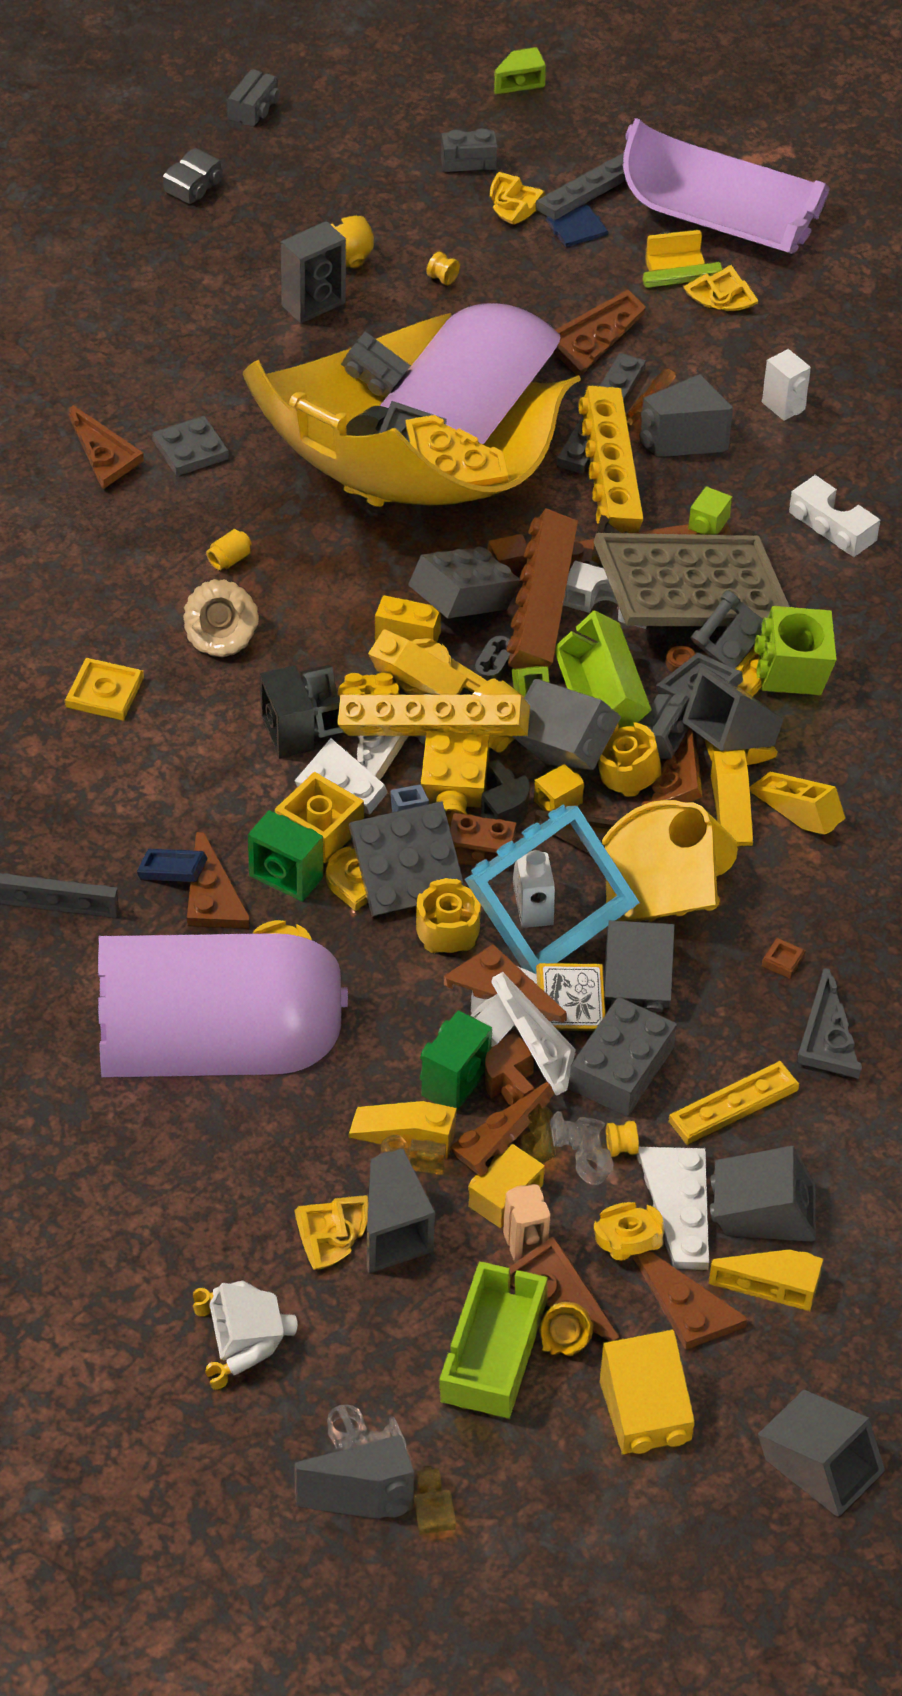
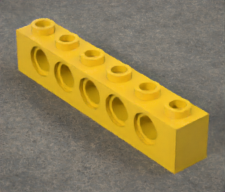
[578,386,643,533]
[338,695,530,736]

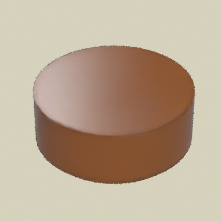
[666,646,696,672]

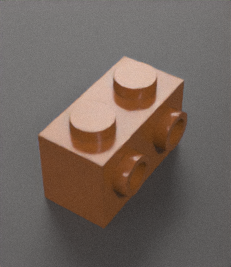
[450,813,516,871]

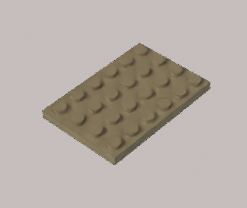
[593,533,790,626]

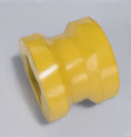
[426,251,460,286]
[436,790,467,828]
[606,1120,639,1157]

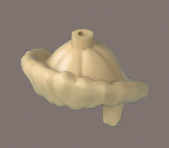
[183,579,259,657]

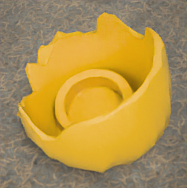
[539,1302,593,1356]

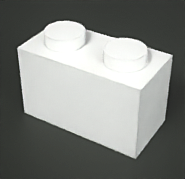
[762,349,811,421]

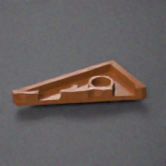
[69,405,144,489]
[641,728,702,806]
[187,832,250,929]
[443,944,567,1024]
[450,1082,555,1177]
[632,1250,747,1350]

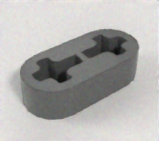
[475,636,510,682]

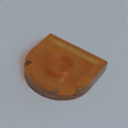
[626,368,677,426]

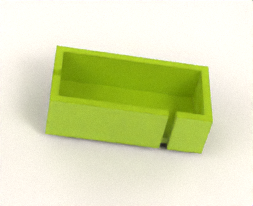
[555,610,652,728]
[439,1261,548,1419]

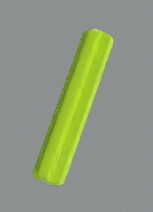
[643,262,722,288]

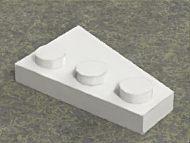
[295,738,388,815]

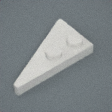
[491,972,576,1096]

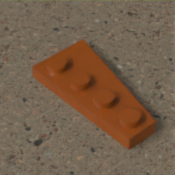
[553,290,646,377]

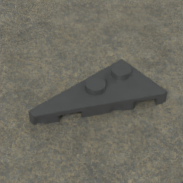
[797,968,862,1078]

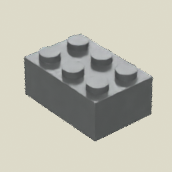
[281,221,346,324]
[408,547,520,618]
[569,997,677,1117]

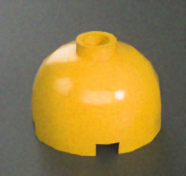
[331,215,374,268]

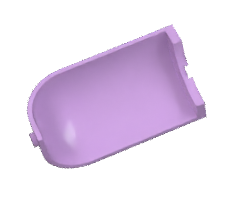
[623,118,830,253]
[380,303,560,444]
[98,933,348,1077]

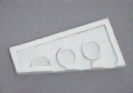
[636,1147,709,1270]

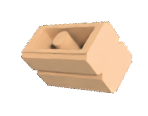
[503,1184,550,1262]

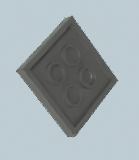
[349,801,464,917]

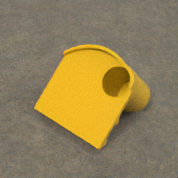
[602,800,738,922]

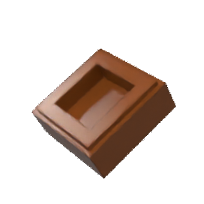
[762,938,806,979]

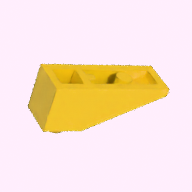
[368,629,468,695]
[711,750,753,846]
[749,771,846,835]
[349,1101,456,1159]
[708,1249,823,1311]

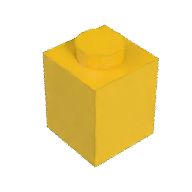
[534,764,584,811]

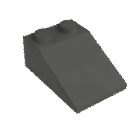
[294,1435,414,1519]

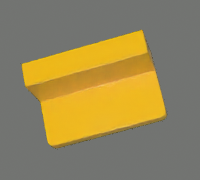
[646,230,705,271]

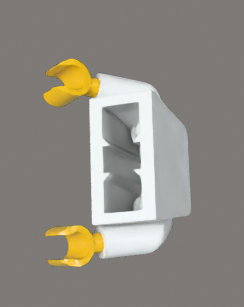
[193,1281,298,1390]

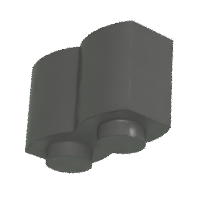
[163,148,223,204]

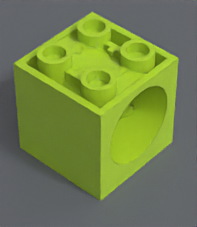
[754,606,836,695]

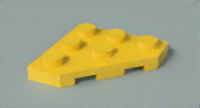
[405,415,508,486]

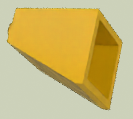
[600,1330,694,1454]

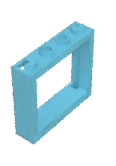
[464,804,640,974]

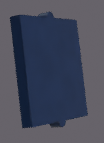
[546,205,608,247]

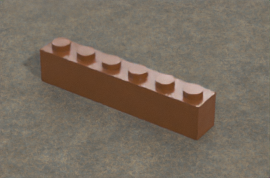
[506,509,578,669]

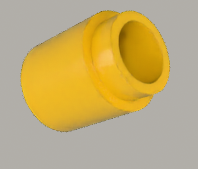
[206,529,251,570]

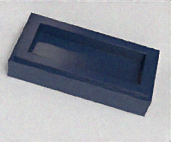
[136,849,208,882]

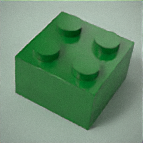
[248,810,323,902]
[419,1010,492,1112]

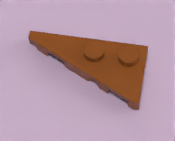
[508,1237,622,1342]

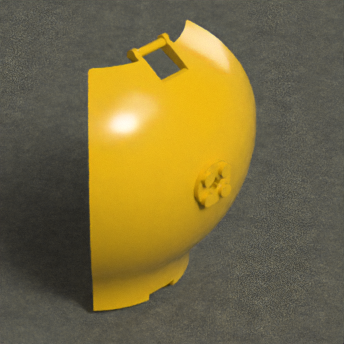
[242,313,581,507]

